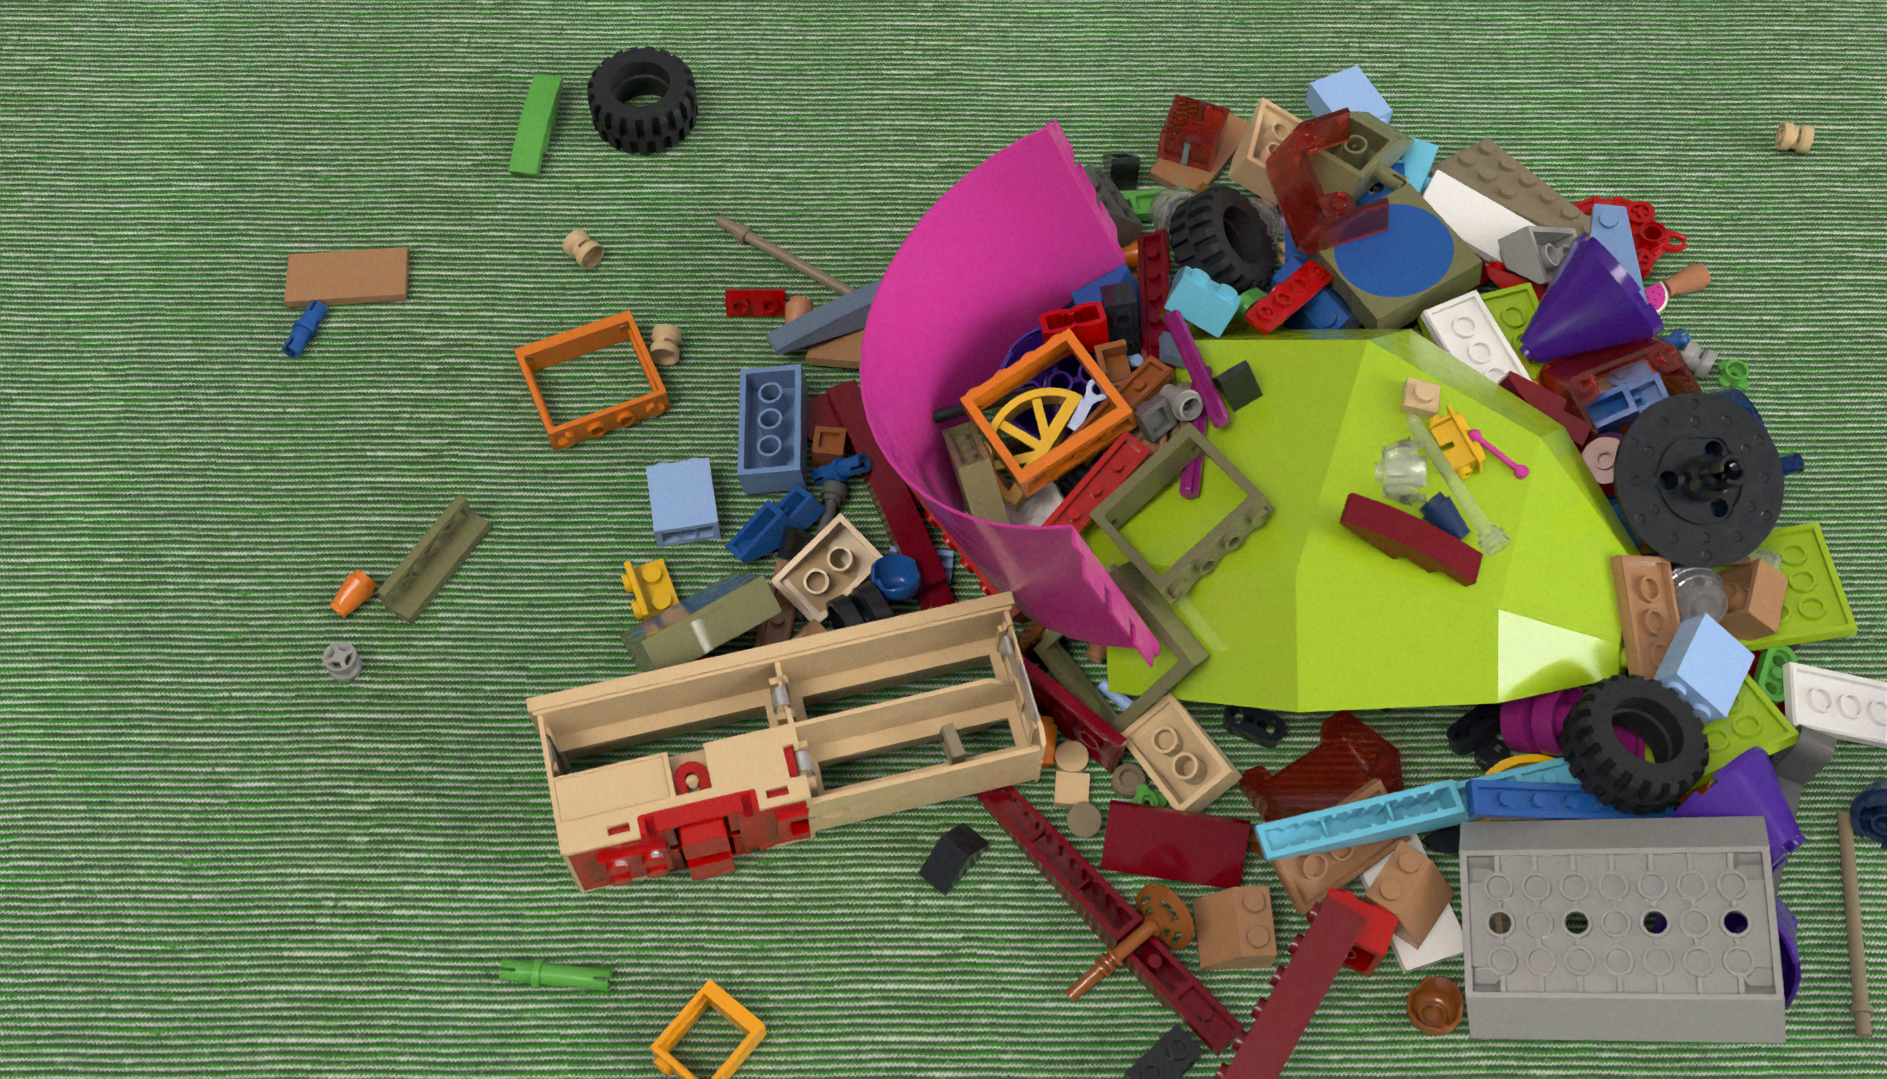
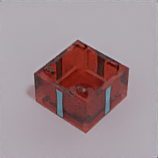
[1156,94,1230,172]

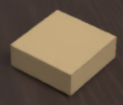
[1053,771,1090,808]

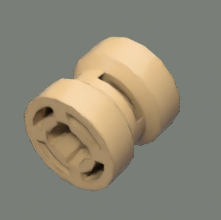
[1775,122,1814,154]
[562,229,604,269]
[649,324,682,366]

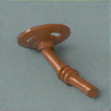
[1065,883,1194,1002]

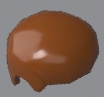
[1406,976,1464,1036]

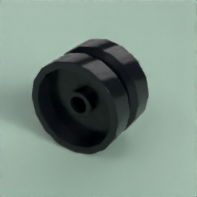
[826,581,894,630]

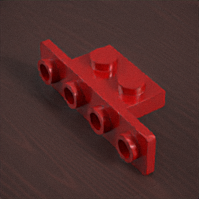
[1243,260,1333,335]

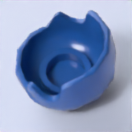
[871,554,921,602]

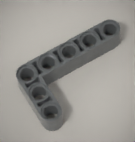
[1769,724,1837,896]

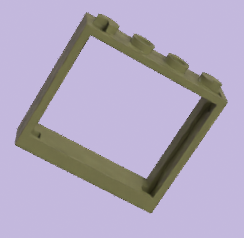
[942,421,1010,524]
[1089,422,1275,604]
[1033,561,1210,733]

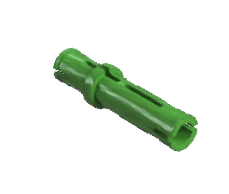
[499,958,612,992]

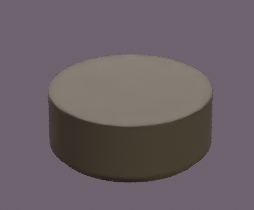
[1111,763,1146,799]
[1067,801,1102,838]

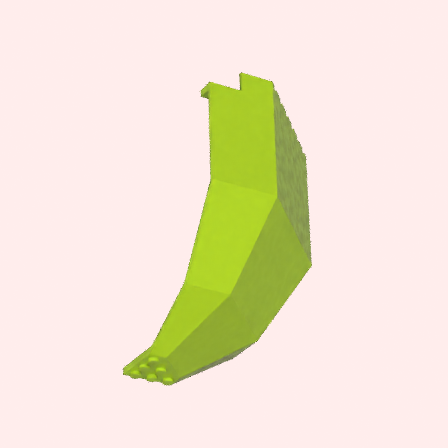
[1083,329,1641,712]

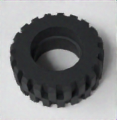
[587,46,698,155]
[1169,185,1276,296]
[1560,674,1709,815]

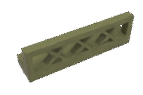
[377,494,492,625]

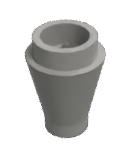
[1159,384,1203,421]

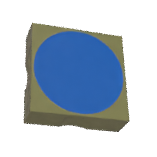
[1307,183,1483,329]
[619,572,782,672]

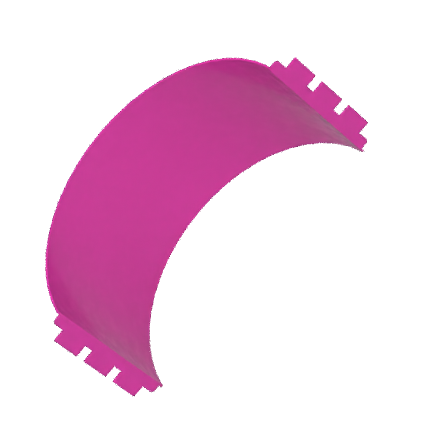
[859,119,1161,667]

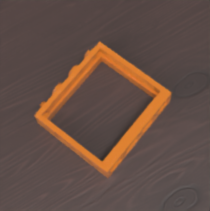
[514,310,670,451]
[960,328,1137,498]

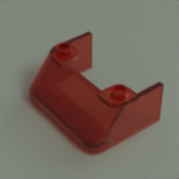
[1266,107,1389,254]
[1536,338,1703,444]

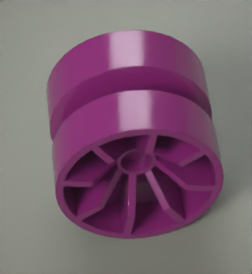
[1500,687,1585,757]

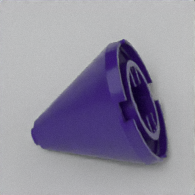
[1518,232,1664,364]

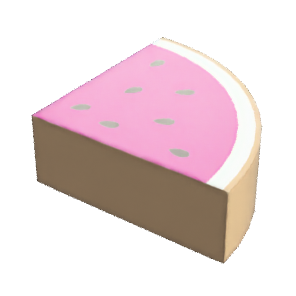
[1644,281,1668,316]

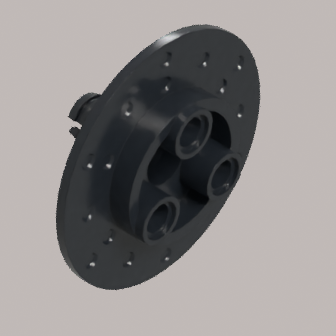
[1613,392,1784,568]

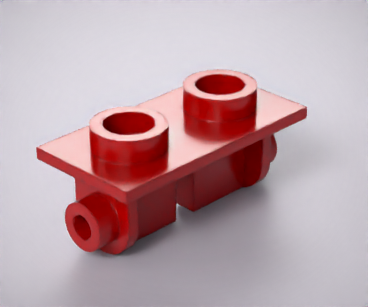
[725,287,786,317]

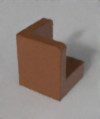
[1094,339,1131,383]
[811,426,848,468]

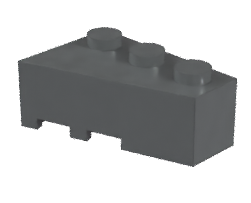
[1084,164,1145,248]

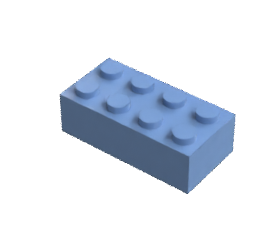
[737,364,808,494]

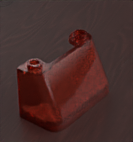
[1239,710,1404,823]

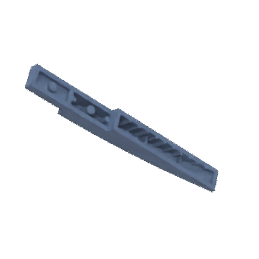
[766,279,882,355]

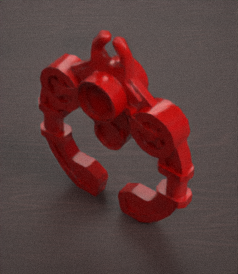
[1573,195,1687,279]

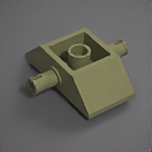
[1294,111,1414,219]

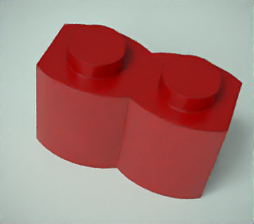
[1039,302,1109,359]

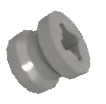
[322,641,363,682]

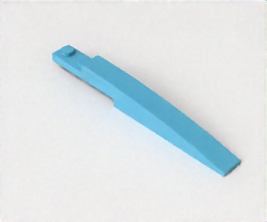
[1254,757,1582,861]

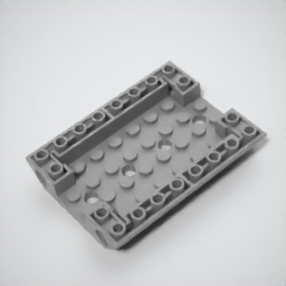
[1459,816,1786,1044]

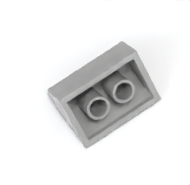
[1497,226,1577,285]

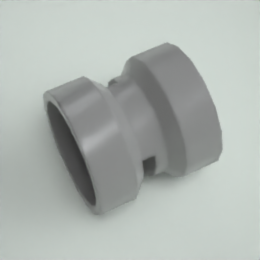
[1675,340,1718,380]

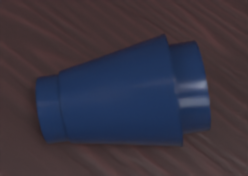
[1418,491,1471,540]

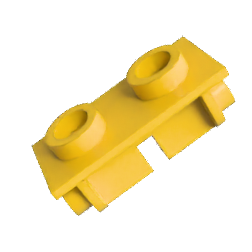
[1428,404,1486,479]

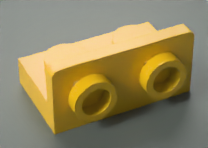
[621,558,679,621]

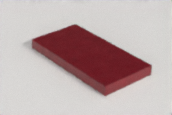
[1022,655,1127,774]
[1100,799,1250,889]

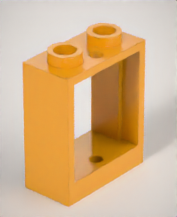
[650,979,767,1079]

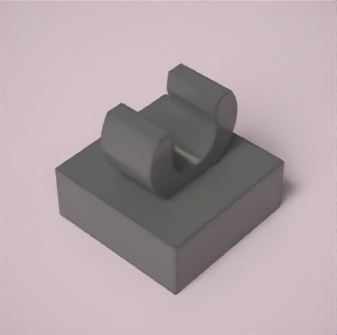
[1133,394,1177,443]

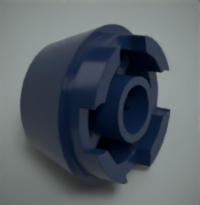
[1850,779,1887,849]

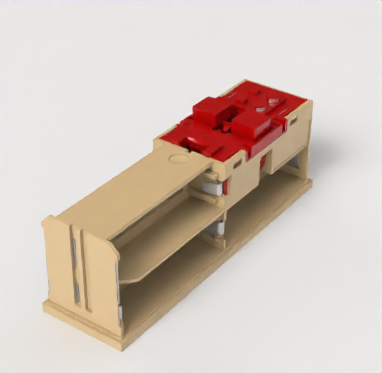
[526,591,1046,893]

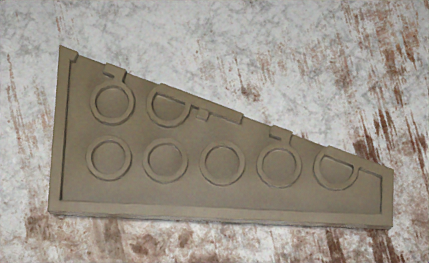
[1428,137,1591,241]

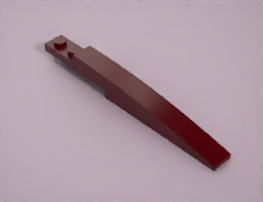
[826,379,955,611]
[977,785,1245,1057]

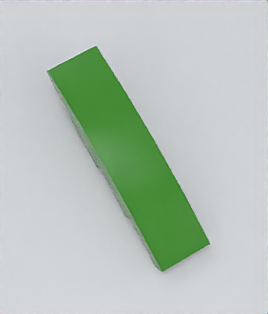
[508,73,564,178]

